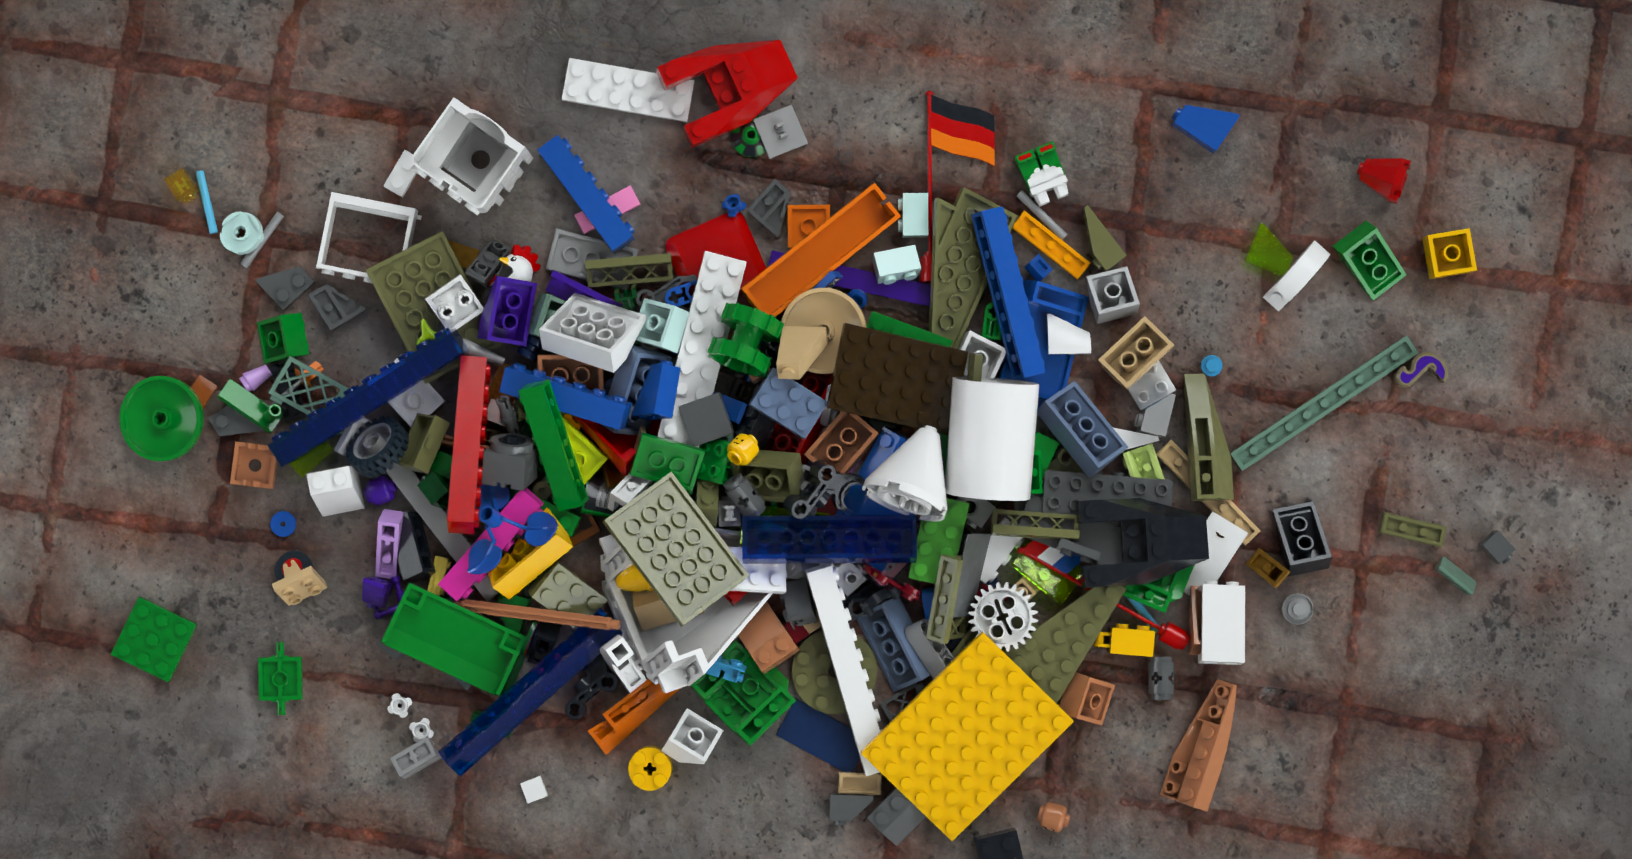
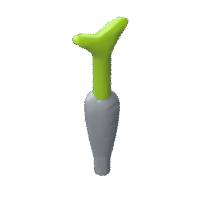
[417,319,505,365]

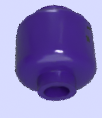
[364,475,397,506]

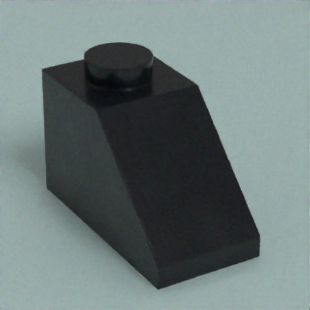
[527,622,562,668]

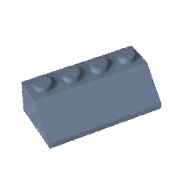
[601,345,672,435]
[1037,381,1128,478]
[856,597,930,692]

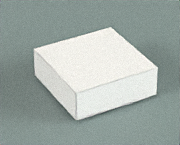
[520,775,548,803]

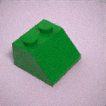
[257,313,309,364]

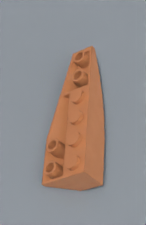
[1160,679,1237,811]

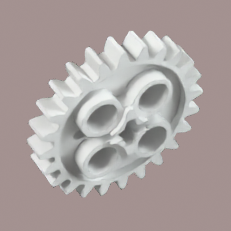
[968,582,1038,652]

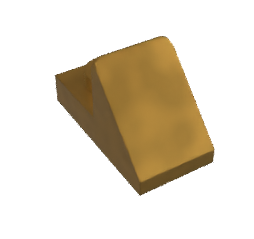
[1246,548,1290,589]

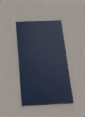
[776,699,860,773]

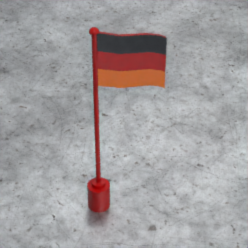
[920,91,995,283]

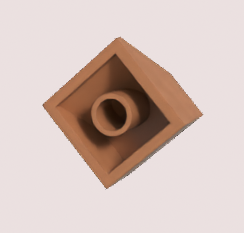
[1059,672,1115,725]

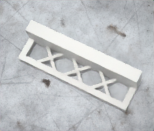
[608,473,653,511]

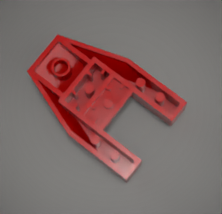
[656,40,798,149]

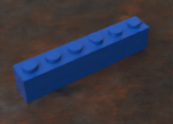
[537,135,635,254]
[499,363,632,430]

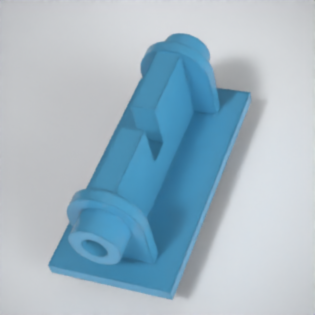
[705,655,747,683]

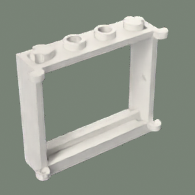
[316,192,422,284]

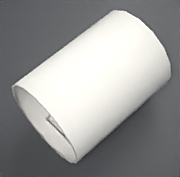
[945,377,1039,501]

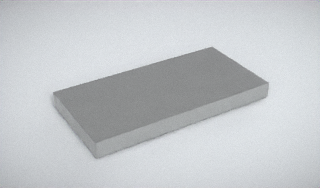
[546,228,639,290]

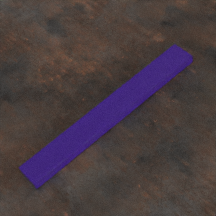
[768,250,931,307]

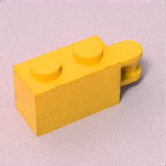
[1093,623,1155,657]

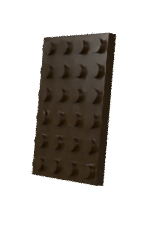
[826,323,968,436]

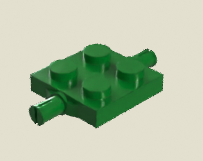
[258,642,303,715]

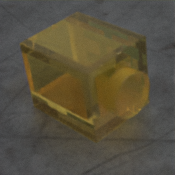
[164,168,200,203]

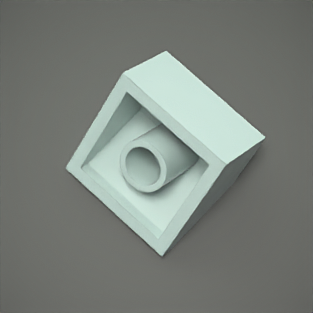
[636,298,689,354]

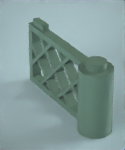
[268,356,365,436]

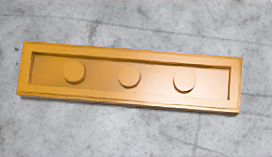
[1012,210,1091,280]

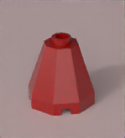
[1357,158,1411,204]

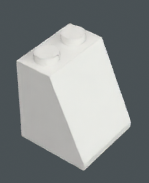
[307,466,365,517]

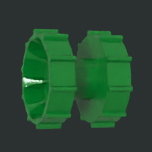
[707,303,784,378]

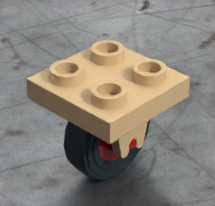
[272,550,327,606]

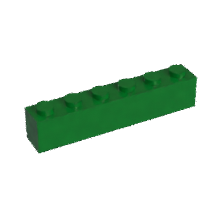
[518,379,589,511]

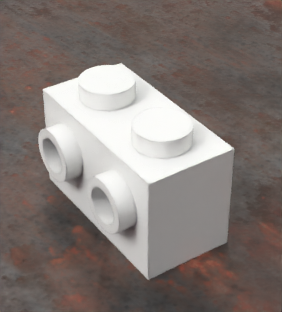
[819,548,867,596]

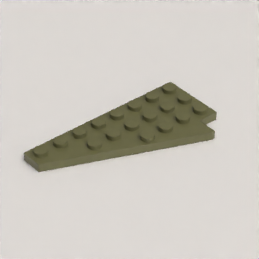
[929,187,1018,349]
[1004,586,1126,703]

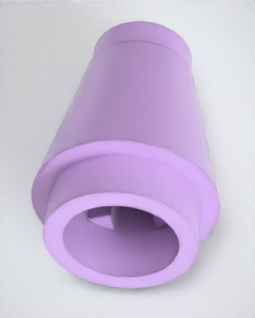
[239,364,272,392]

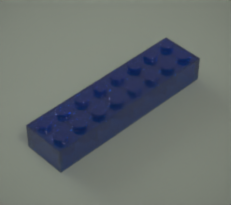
[742,515,917,564]

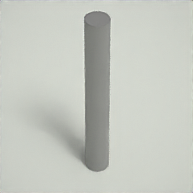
[1017,190,1068,240]
[240,212,284,268]

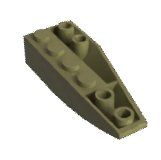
[1183,374,1234,502]

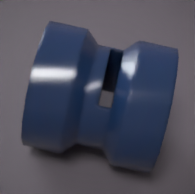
[517,334,542,362]

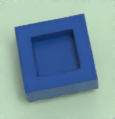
[1024,254,1053,281]

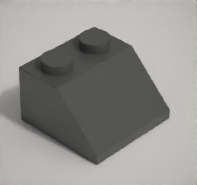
[866,787,926,846]

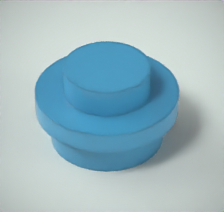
[1201,355,1222,376]

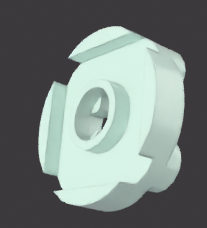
[220,212,264,255]

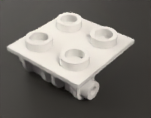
[1128,361,1176,410]

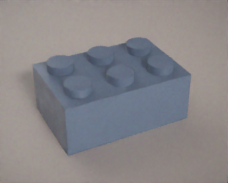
[748,367,827,439]

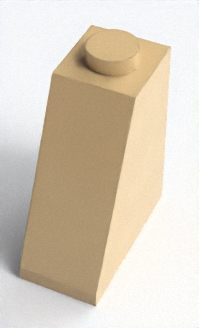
[776,326,827,379]

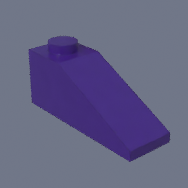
[362,576,394,610]

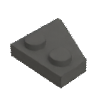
[747,179,791,238]
[255,266,316,311]
[308,284,366,332]
[208,406,265,436]

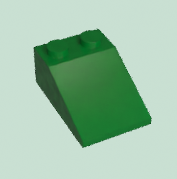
[1332,221,1407,300]

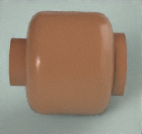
[1037,802,1070,833]

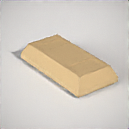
[838,772,882,795]

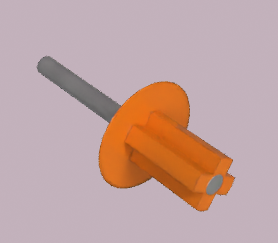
[273,361,324,404]

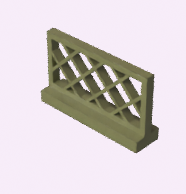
[926,554,969,644]

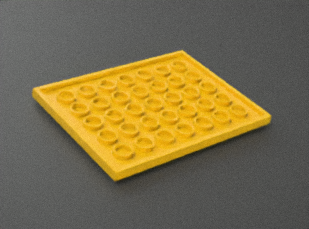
[861,631,1074,841]

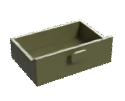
[395,413,450,474]

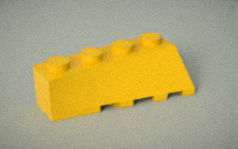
[488,508,573,600]

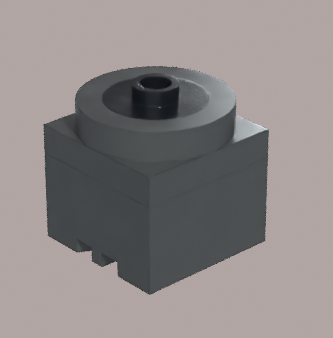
[482,433,539,491]

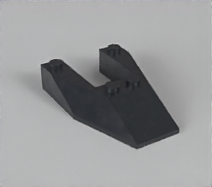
[1076,498,1209,588]

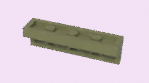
[585,253,673,288]
[991,509,1080,541]

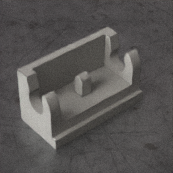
[390,737,443,779]

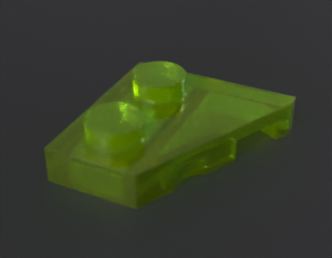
[1245,223,1293,276]

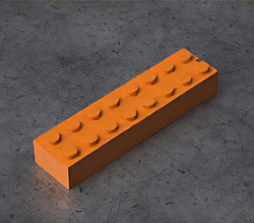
[739,183,901,317]

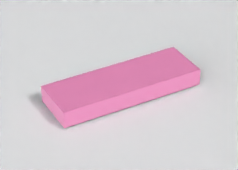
[574,185,641,234]

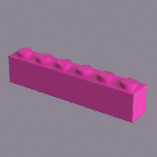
[438,488,544,601]

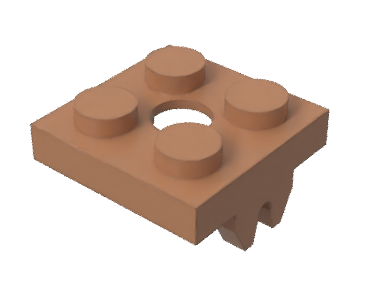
[230,441,279,489]

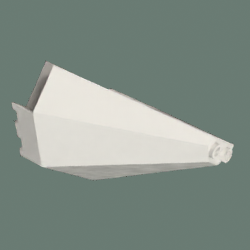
[599,528,787,694]

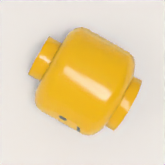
[727,433,759,466]

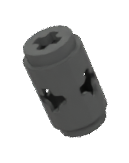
[724,473,766,520]
[1148,657,1174,700]

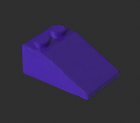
[477,276,537,346]

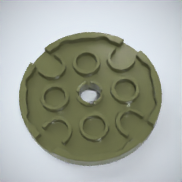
[792,630,877,714]

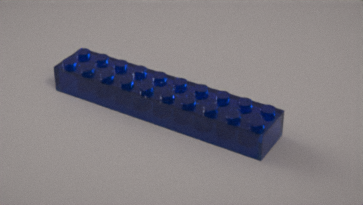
[268,328,469,467]

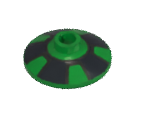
[730,116,766,157]

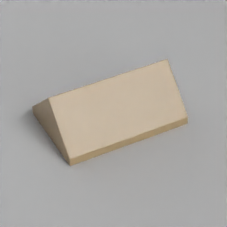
[631,590,704,631]

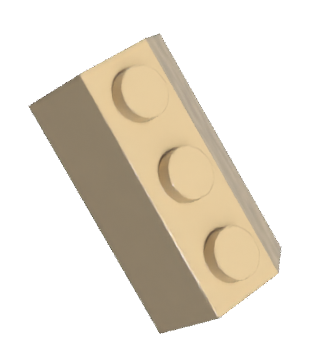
[1098,316,1175,390]

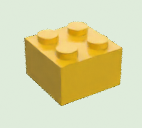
[1422,228,1477,279]

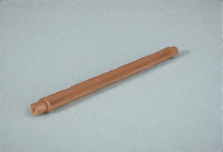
[454,599,620,630]

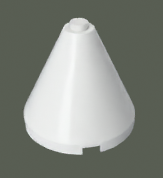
[862,425,947,522]

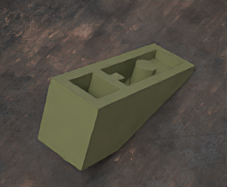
[1082,205,1127,272]

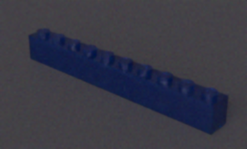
[438,608,623,777]

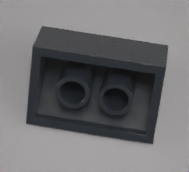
[734,381,776,450]

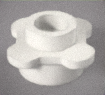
[388,693,412,718]
[409,718,434,742]

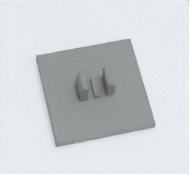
[753,105,808,159]

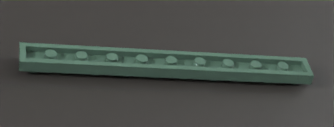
[1230,336,1418,471]

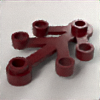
[862,562,920,601]

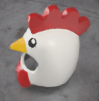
[488,244,541,286]

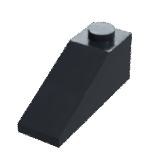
[398,511,436,581]

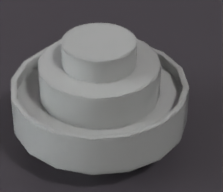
[1281,593,1314,625]

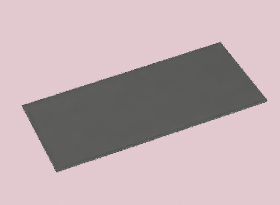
[953,534,991,617]

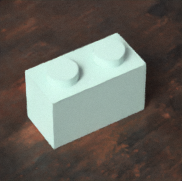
[898,193,928,238]
[872,245,921,285]

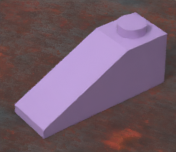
[375,509,404,579]

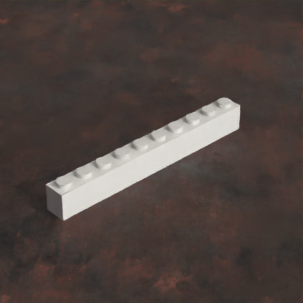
[805,563,883,776]

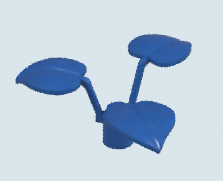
[467,483,558,574]

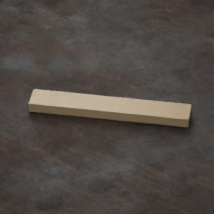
[1156,440,1260,546]

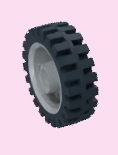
[346,416,409,478]

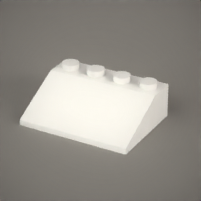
[539,293,646,373]

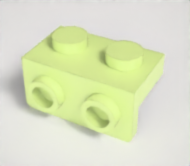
[1123,443,1165,480]

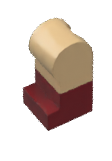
[784,609,821,644]

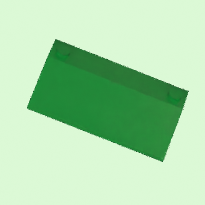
[380,583,526,697]

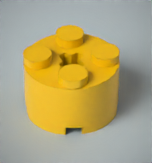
[628,746,673,791]

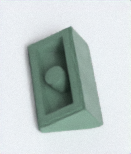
[1434,556,1476,595]

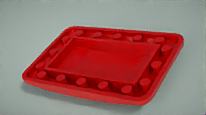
[665,212,785,320]

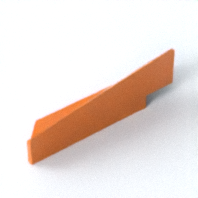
[588,679,680,755]

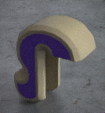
[1393,352,1448,388]

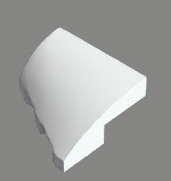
[1047,314,1091,355]

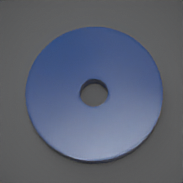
[270,511,296,537]

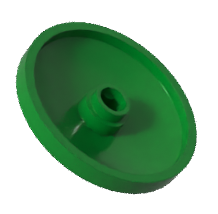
[119,376,204,461]

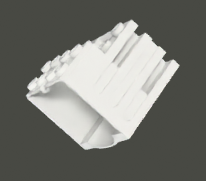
[411,97,533,216]

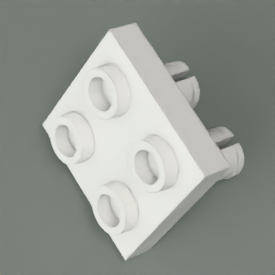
[425,275,484,334]

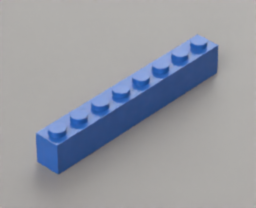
[971,206,1045,380]

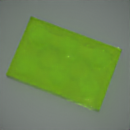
[1010,539,1081,605]

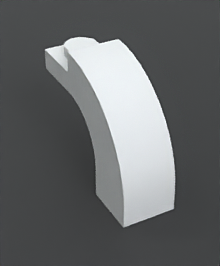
[1263,240,1330,311]
[600,634,647,693]

